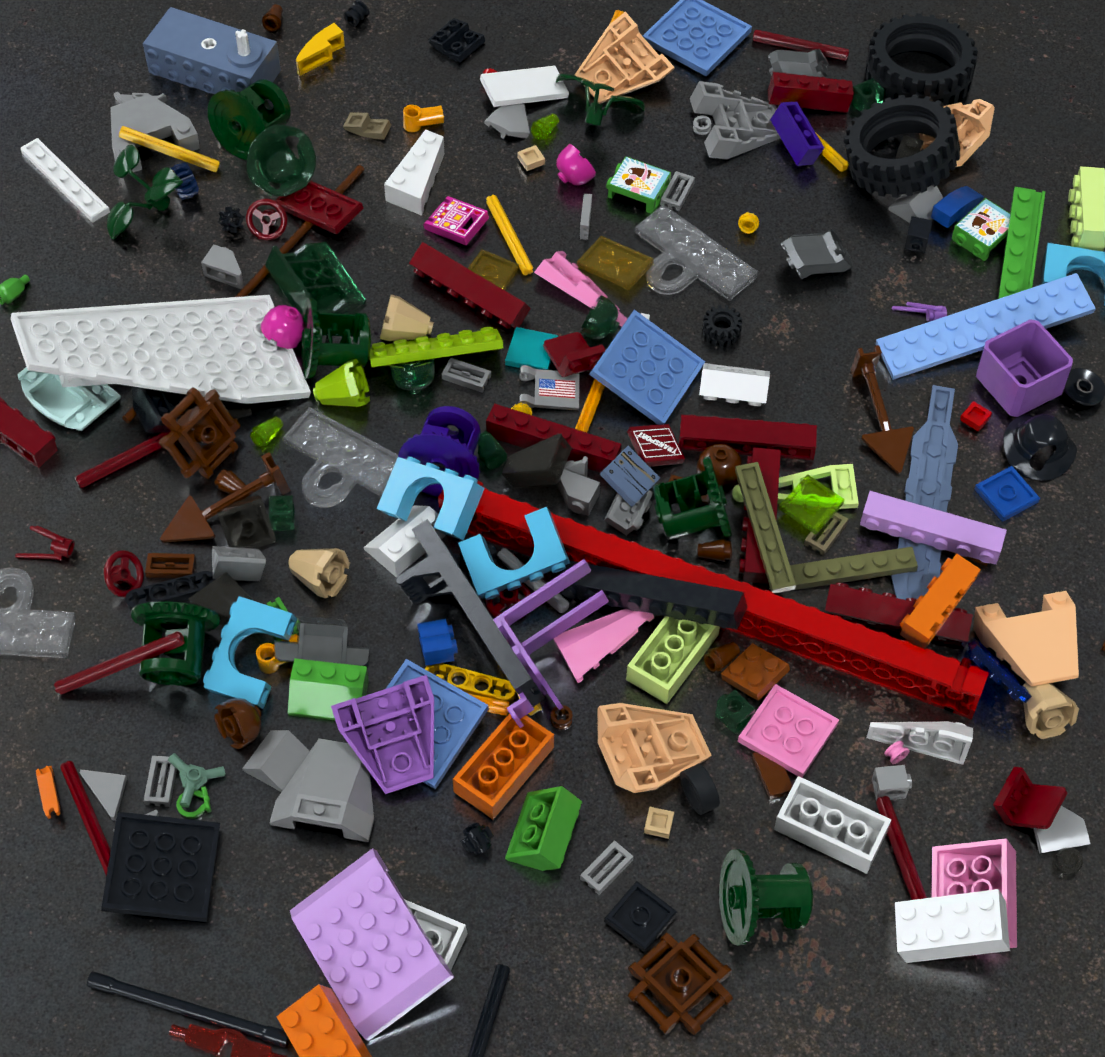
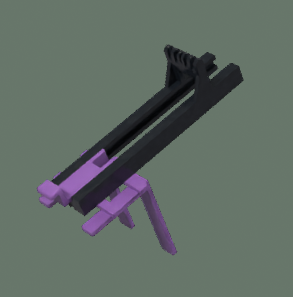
[396,519,609,727]

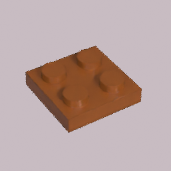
[721,643,790,701]

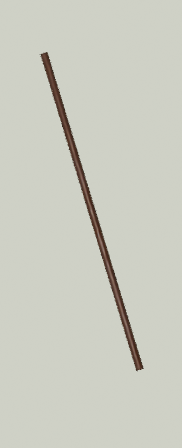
[122,165,364,423]

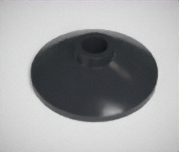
[1064,368,1105,406]

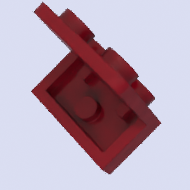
[543,332,606,377]
[993,767,1067,829]

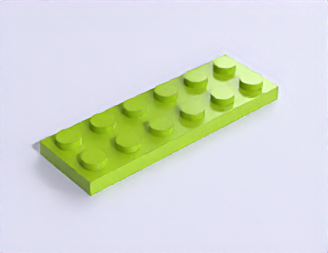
[369,327,503,367]

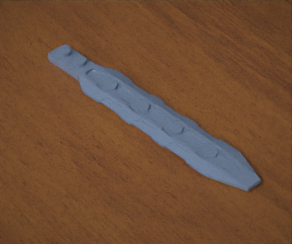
[891,385,958,600]

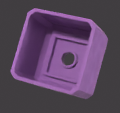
[976,319,1073,417]

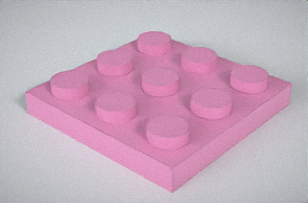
[737,684,839,778]

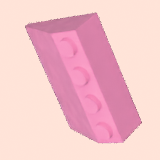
[932,839,1017,948]

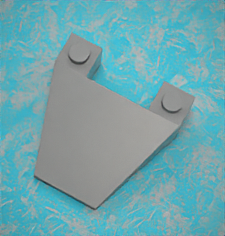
[690,81,780,159]
[111,94,200,175]

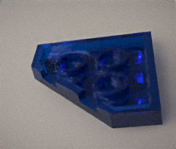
[967,637,1032,703]

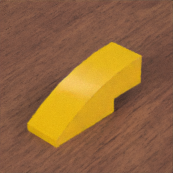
[296,23,345,76]

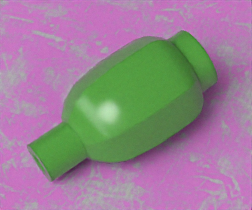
[0,275,30,305]

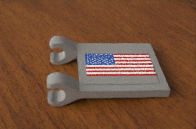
[519,365,579,411]

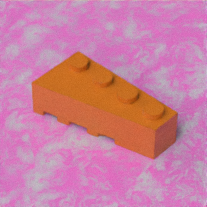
[899,554,981,649]

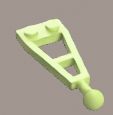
[732,464,859,509]

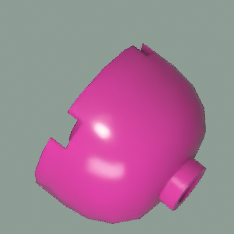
[556,144,596,186]
[260,305,305,349]

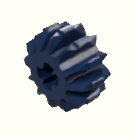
[170,162,199,200]

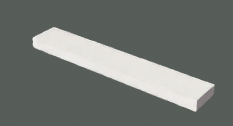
[20,138,110,223]

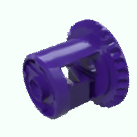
[398,406,481,497]

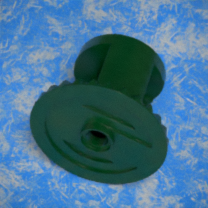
[208,79,291,160]
[301,298,371,379]
[653,456,733,540]
[131,602,220,686]
[719,849,813,946]

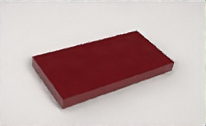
[275,177,364,234]

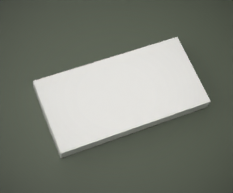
[480,66,569,107]

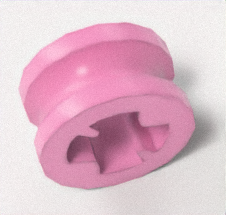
[884,740,910,764]

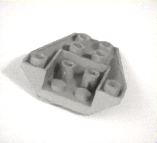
[269,738,374,842]

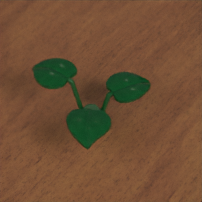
[556,74,645,126]
[107,144,183,240]

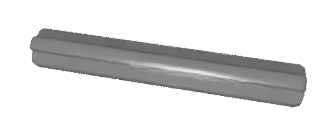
[497,548,569,613]

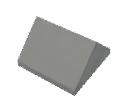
[888,185,943,223]
[212,546,266,581]
[242,730,310,792]

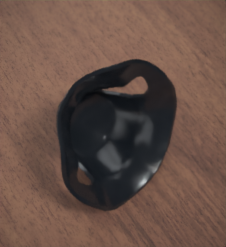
[1003,414,1077,481]

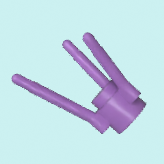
[892,302,947,322]

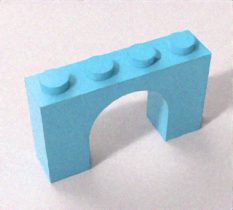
[1040,243,1105,306]
[377,456,485,540]
[458,507,570,600]
[203,596,297,709]

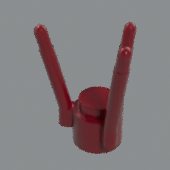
[15,525,75,561]

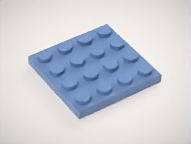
[643,0,752,76]
[589,310,705,425]
[386,659,489,789]

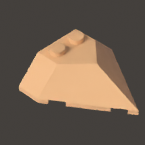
[919,99,995,167]

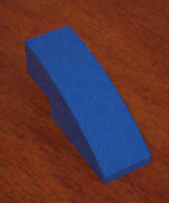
[931,186,984,228]

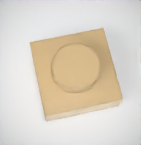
[517,145,545,171]
[644,807,674,839]

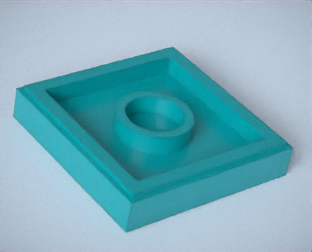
[505,327,558,370]

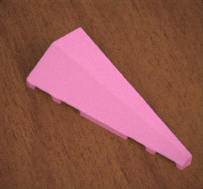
[534,251,628,327]
[553,609,654,683]

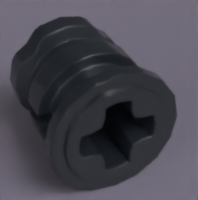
[343,0,370,27]

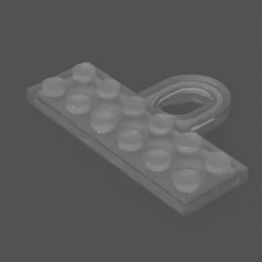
[635,204,758,301]
[283,407,398,508]
[0,567,76,658]

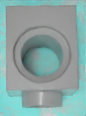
[872,765,912,801]

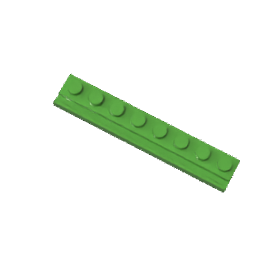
[998,187,1045,299]

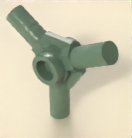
[168,753,225,808]

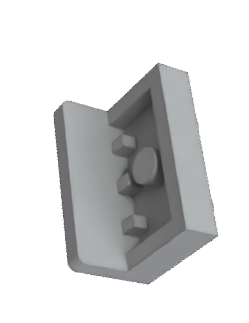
[604,490,653,535]

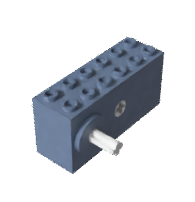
[143,7,281,94]

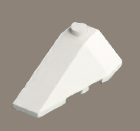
[866,721,973,765]

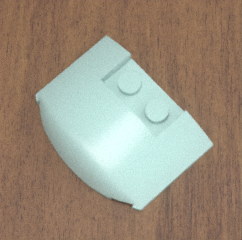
[17,367,121,431]

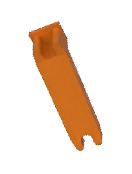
[36,766,60,819]

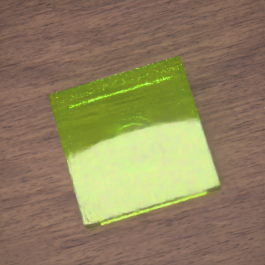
[779,474,845,535]

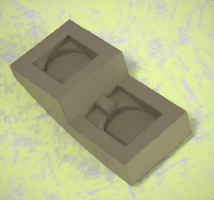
[343,112,391,140]

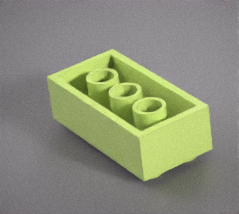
[1068,166,1105,251]
[626,616,720,704]

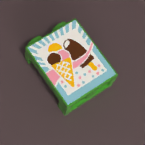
[606,156,671,214]
[952,198,1010,261]

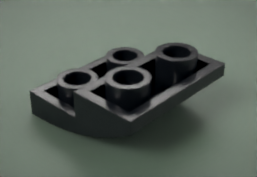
[428,18,485,63]

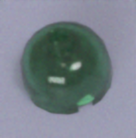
[579,295,620,339]
[390,359,435,394]

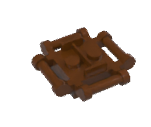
[159,387,240,479]
[628,933,733,1035]

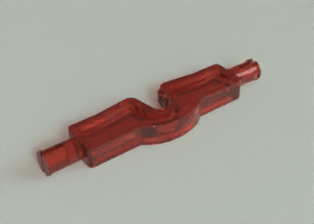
[169,1024,288,1057]

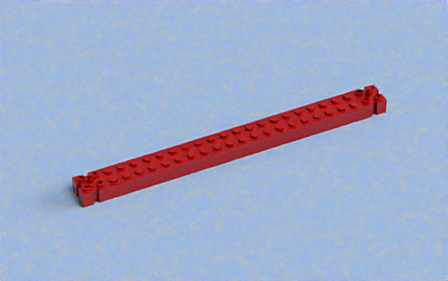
[438,481,989,720]

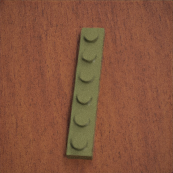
[735,462,796,593]
[784,547,918,592]

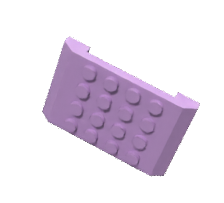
[290,848,454,1041]

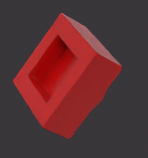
[960,401,992,432]

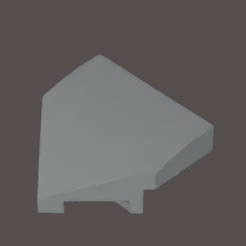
[484,104,530,139]
[1034,806,1090,853]

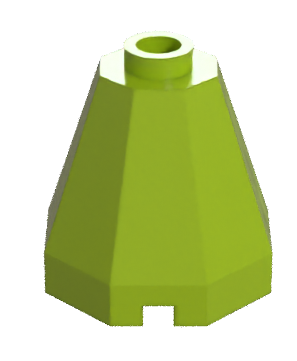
[313,359,370,407]

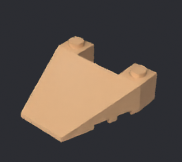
[973,591,1079,687]

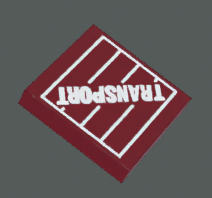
[627,424,685,467]

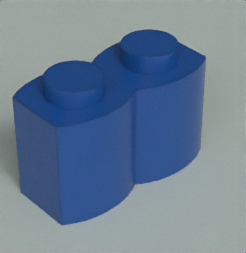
[417,619,458,666]

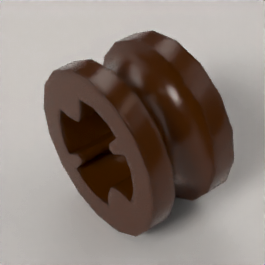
[550,705,573,730]

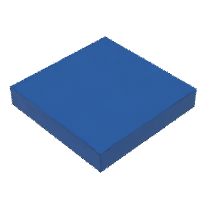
[974,466,1040,522]

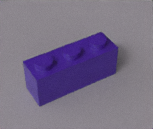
[770,102,824,166]

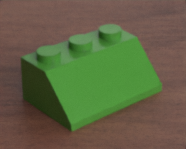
[288,658,369,721]
[505,786,582,871]

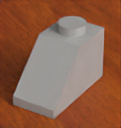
[201,244,244,289]
[556,467,600,516]

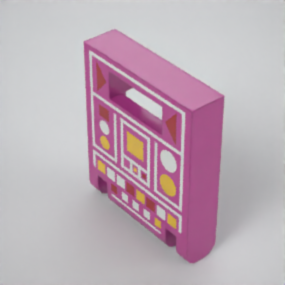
[423,196,489,245]

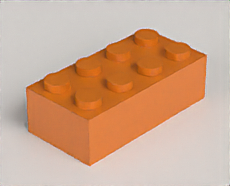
[453,713,554,820]
[276,984,372,1057]

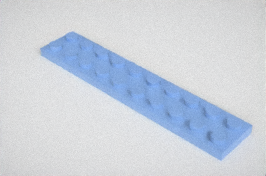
[875,273,1096,380]

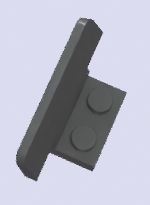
[274,616,369,666]

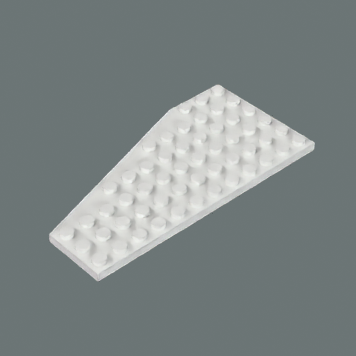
[11,295,311,404]

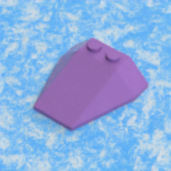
[331,675,434,794]

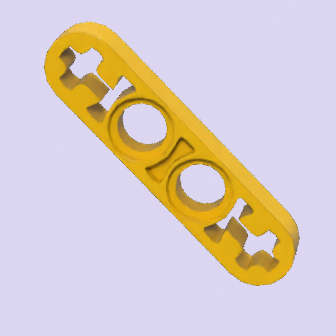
[425,663,516,704]

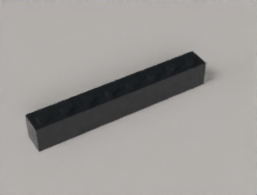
[561,560,748,630]

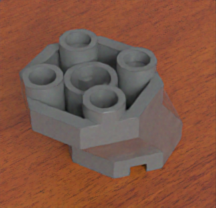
[768,49,834,79]
[781,229,853,279]

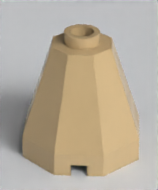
[380,295,434,341]
[288,548,350,598]
[1022,682,1079,739]

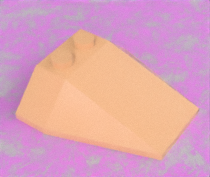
[575,12,675,104]
[597,703,712,793]

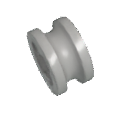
[693,115,711,135]

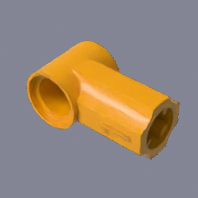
[403,105,444,132]
[256,634,298,674]

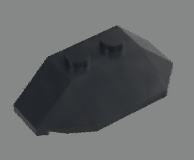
[132,386,188,434]

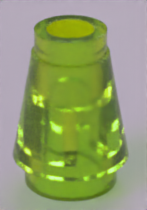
[531,113,559,139]
[250,416,283,447]

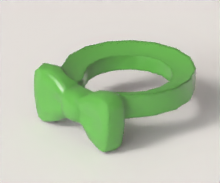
[176,786,212,819]

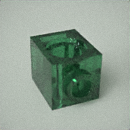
[851,78,885,112]
[269,495,295,531]
[715,690,755,735]

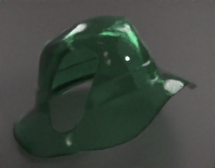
[247,125,316,196]

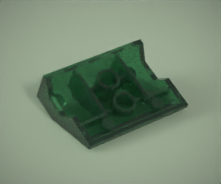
[265,242,367,316]

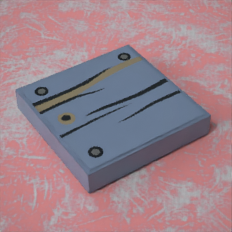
[600,445,660,507]

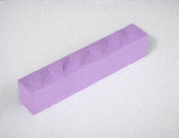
[860,491,1007,564]

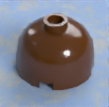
[696,444,742,488]
[214,698,261,749]

